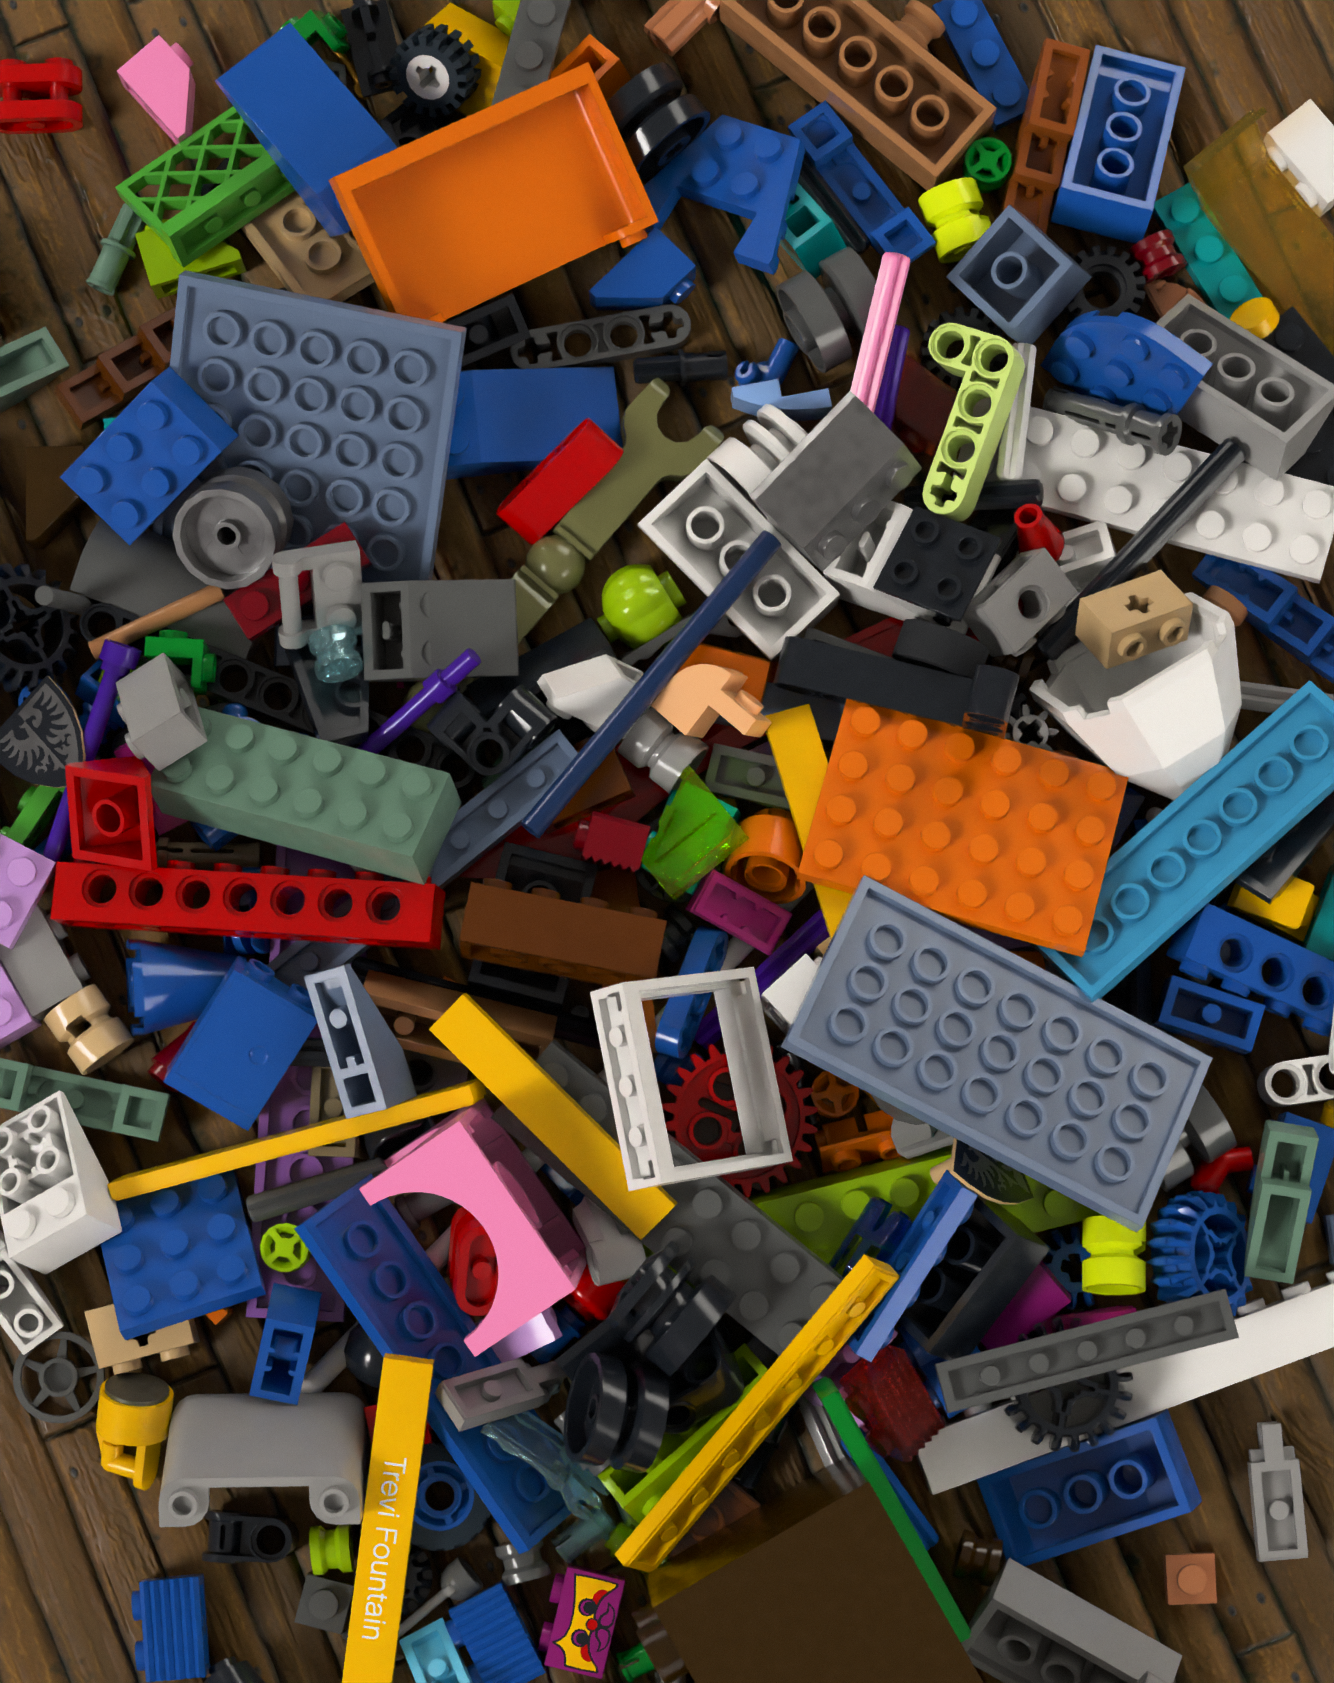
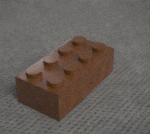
[459,878,667,986]

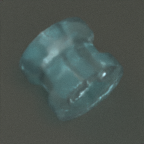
[308,624,363,683]

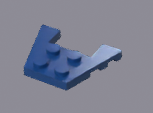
[644,114,805,275]

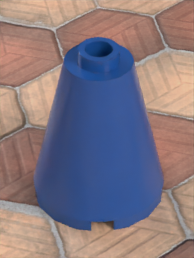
[126,939,247,1036]

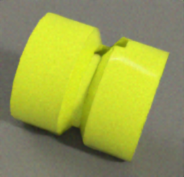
[918,177,991,263]
[1082,1215,1146,1296]

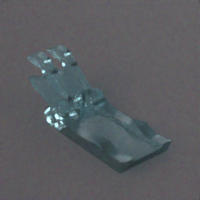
[480,1411,610,1520]

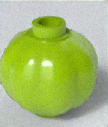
[597,564,687,649]

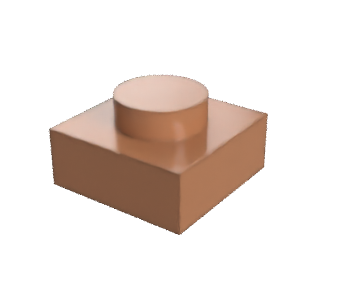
[1163,1552,1217,1605]

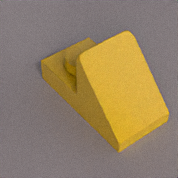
[1227,878,1320,942]

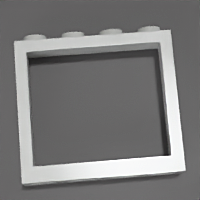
[590,967,793,1191]

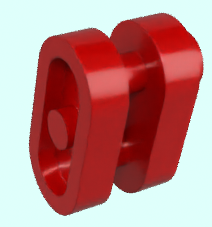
[0,57,83,134]
[447,1207,498,1316]

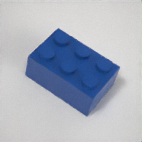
[60,366,239,546]

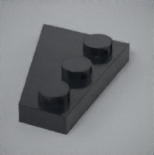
[278,614,369,746]

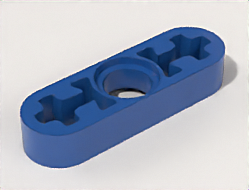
[655,925,728,1059]

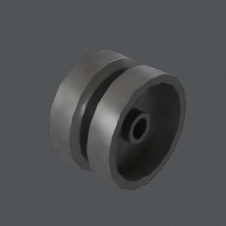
[172,466,294,589]

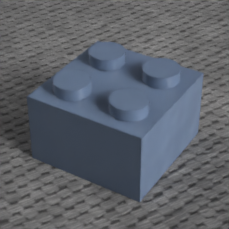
[946,204,1091,344]

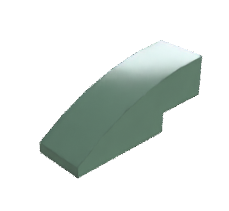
[0,326,70,413]
[1243,1120,1319,1284]

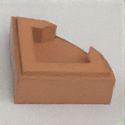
[1143,280,1205,321]

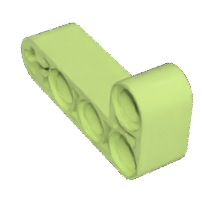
[922,323,1025,522]

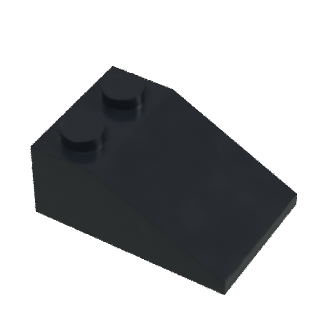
[468,841,599,1011]

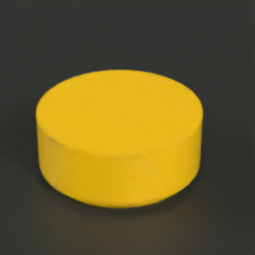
[1230,297,1280,339]

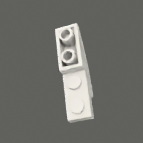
[0,1230,64,1355]

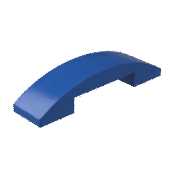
[788,100,936,263]

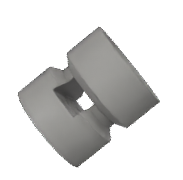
[618,707,709,795]

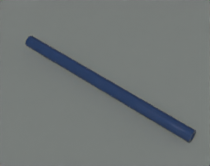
[520,530,782,838]

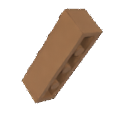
[363,969,558,1064]

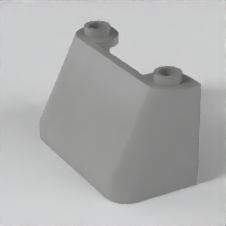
[159,1392,369,1527]

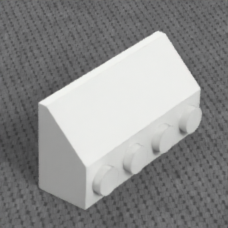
[638,459,840,661]

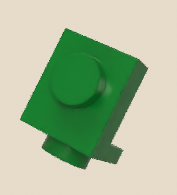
[277,9,351,54]
[144,630,217,695]

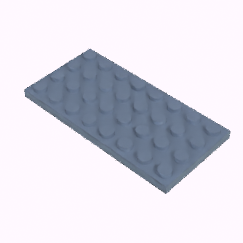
[781,875,1213,1232]

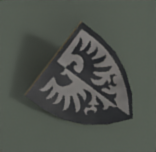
[0,676,86,788]
[930,1138,1034,1205]

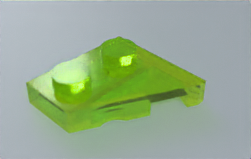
[641,765,749,900]

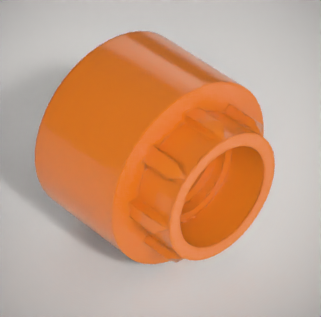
[725,808,807,904]

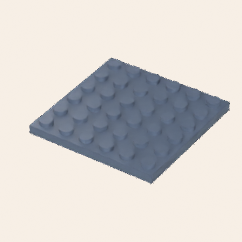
[153,270,467,583]

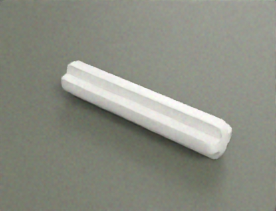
[996,343,1037,481]

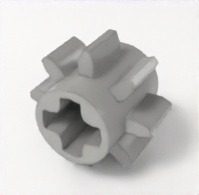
[1004,704,1059,752]

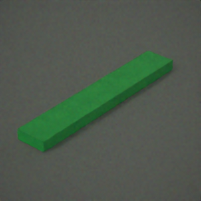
[811,1376,972,1643]

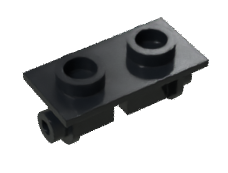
[341,0,399,98]

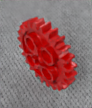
[662,1043,818,1197]

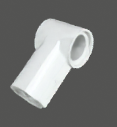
[573,1196,646,1286]

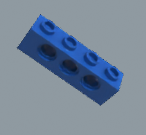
[1166,903,1334,1037]

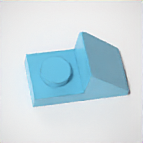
[399,1617,473,1683]

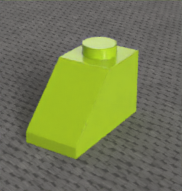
[135,219,247,299]

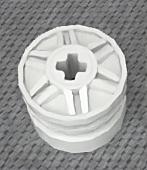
[707,404,808,525]

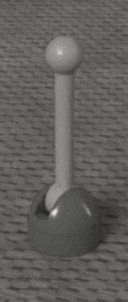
[398,1556,483,1639]

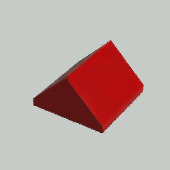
[65,756,157,871]

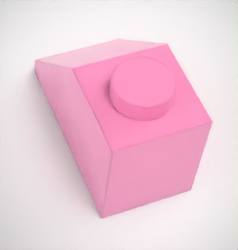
[117,35,196,145]

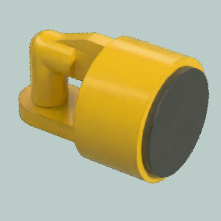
[96,1372,174,1491]

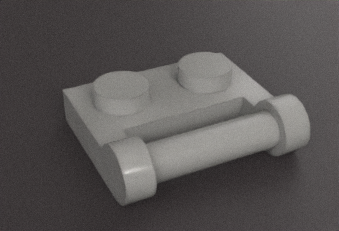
[272,540,363,649]

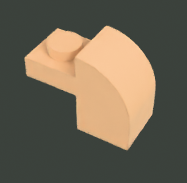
[651,664,772,738]

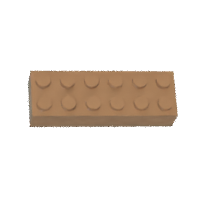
[719,0,997,191]

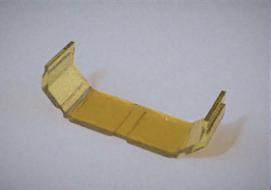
[1183,107,1334,356]

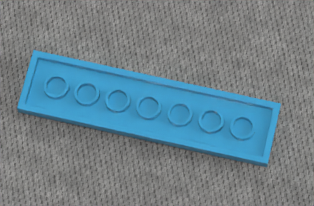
[1030,680,1334,1003]

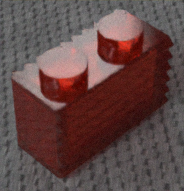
[839,1344,945,1462]

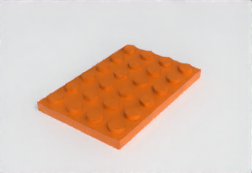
[796,699,1128,957]

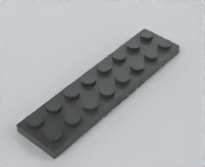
[491,1040,844,1356]

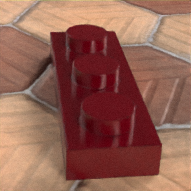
[223,522,373,642]

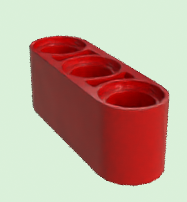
[496,418,624,545]

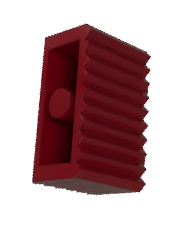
[572,811,650,874]

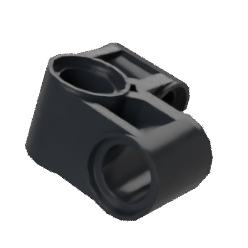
[426,684,558,776]
[664,1318,744,1435]

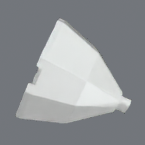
[1029,592,1242,800]

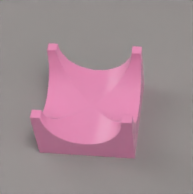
[359,1098,587,1357]

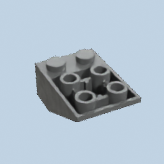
[361,579,519,683]

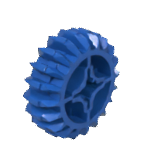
[1146,1190,1253,1316]

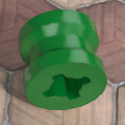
[962,137,1012,193]

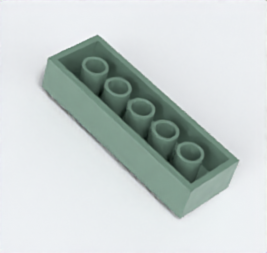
[150,707,461,885]

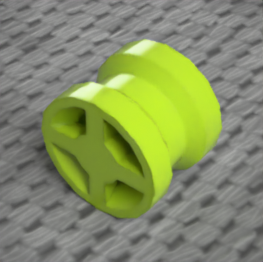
[260,1223,311,1272]
[309,1524,354,1576]

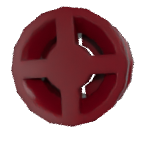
[1128,229,1187,285]

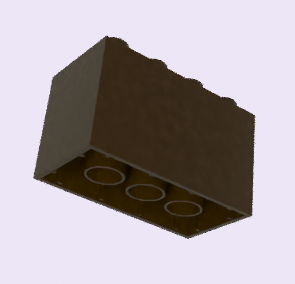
[632,1455,983,1683]

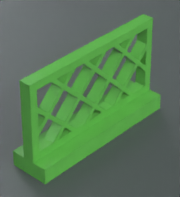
[115,106,295,268]

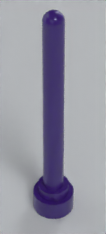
[43,639,142,863]

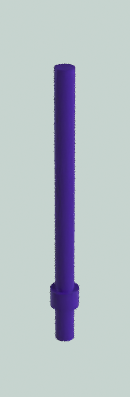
[356,648,481,754]

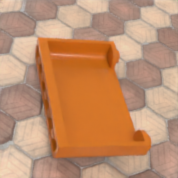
[328,62,659,323]

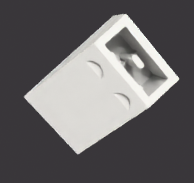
[823,501,1001,634]
[0,1090,122,1275]

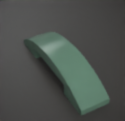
[0,1058,171,1142]

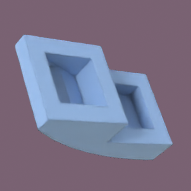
[731,379,832,421]

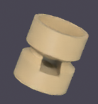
[44,984,134,1075]

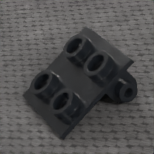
[873,506,1002,627]

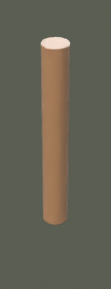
[88,585,226,660]

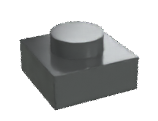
[294,1572,354,1635]

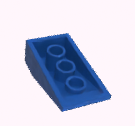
[215,23,397,237]
[1050,45,1186,244]
[446,367,623,480]
[977,1409,1202,1566]

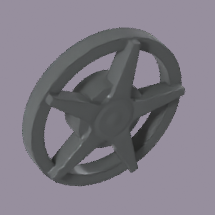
[13,1331,106,1423]

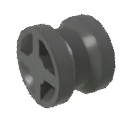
[495,1539,551,1586]

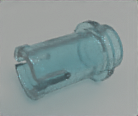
[551,1504,616,1564]

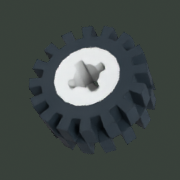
[389,24,481,118]

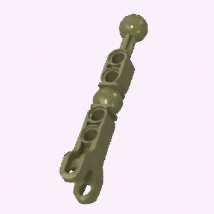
[402,378,724,736]

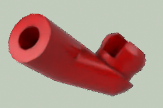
[1190,1146,1253,1194]

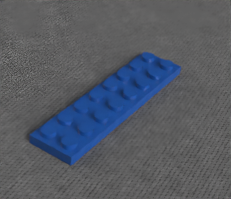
[294,1174,593,1554]

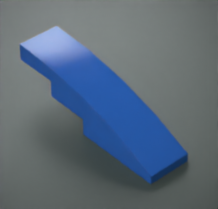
[1192,554,1334,684]

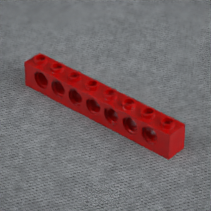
[50,859,445,950]

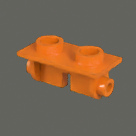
[814,1110,902,1173]

